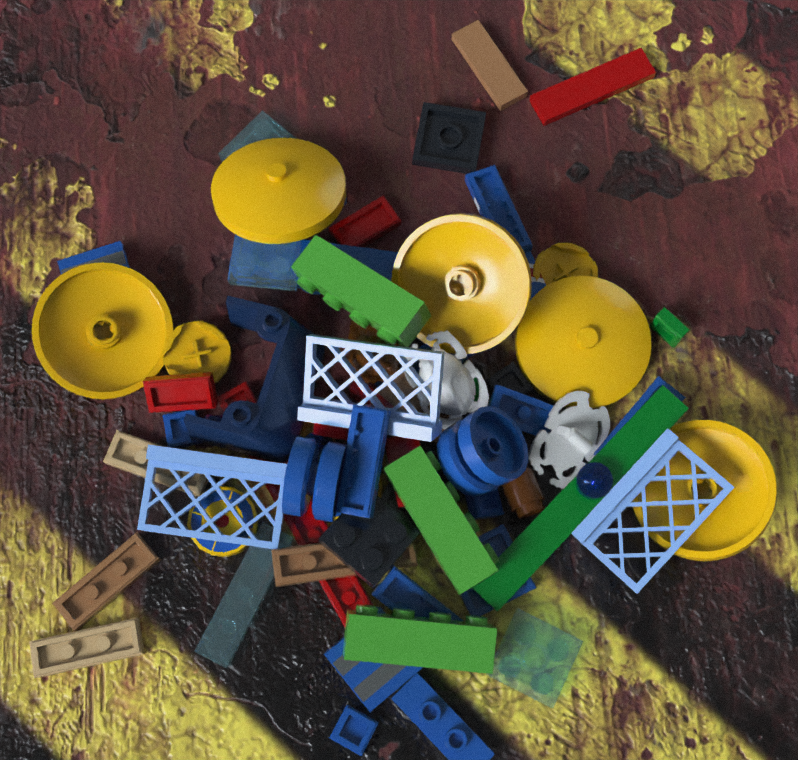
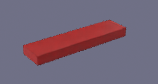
[529,48,656,126]

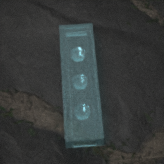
[194,522,295,669]

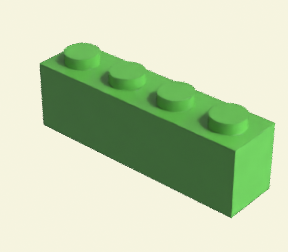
[291,235,431,347]
[383,446,500,596]
[343,604,497,674]

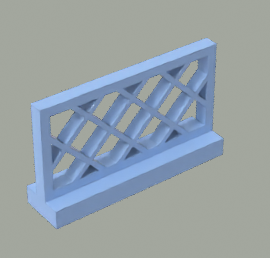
[297,334,445,442]
[571,428,734,594]
[137,444,287,549]

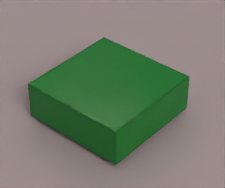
[649,307,690,348]

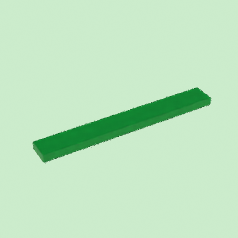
[472,385,689,612]

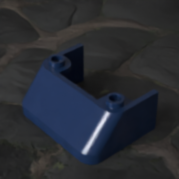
[184,296,325,462]

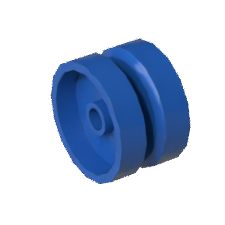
[437,406,529,497]
[282,436,347,523]

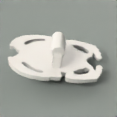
[402,330,489,429]
[528,391,610,489]

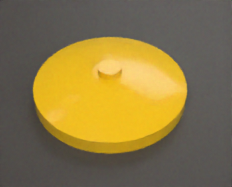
[211,138,346,244]
[391,213,532,354]
[32,262,173,400]
[515,276,651,410]
[633,420,777,561]

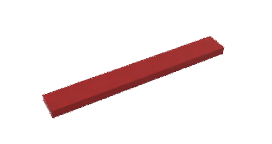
[217,381,374,627]

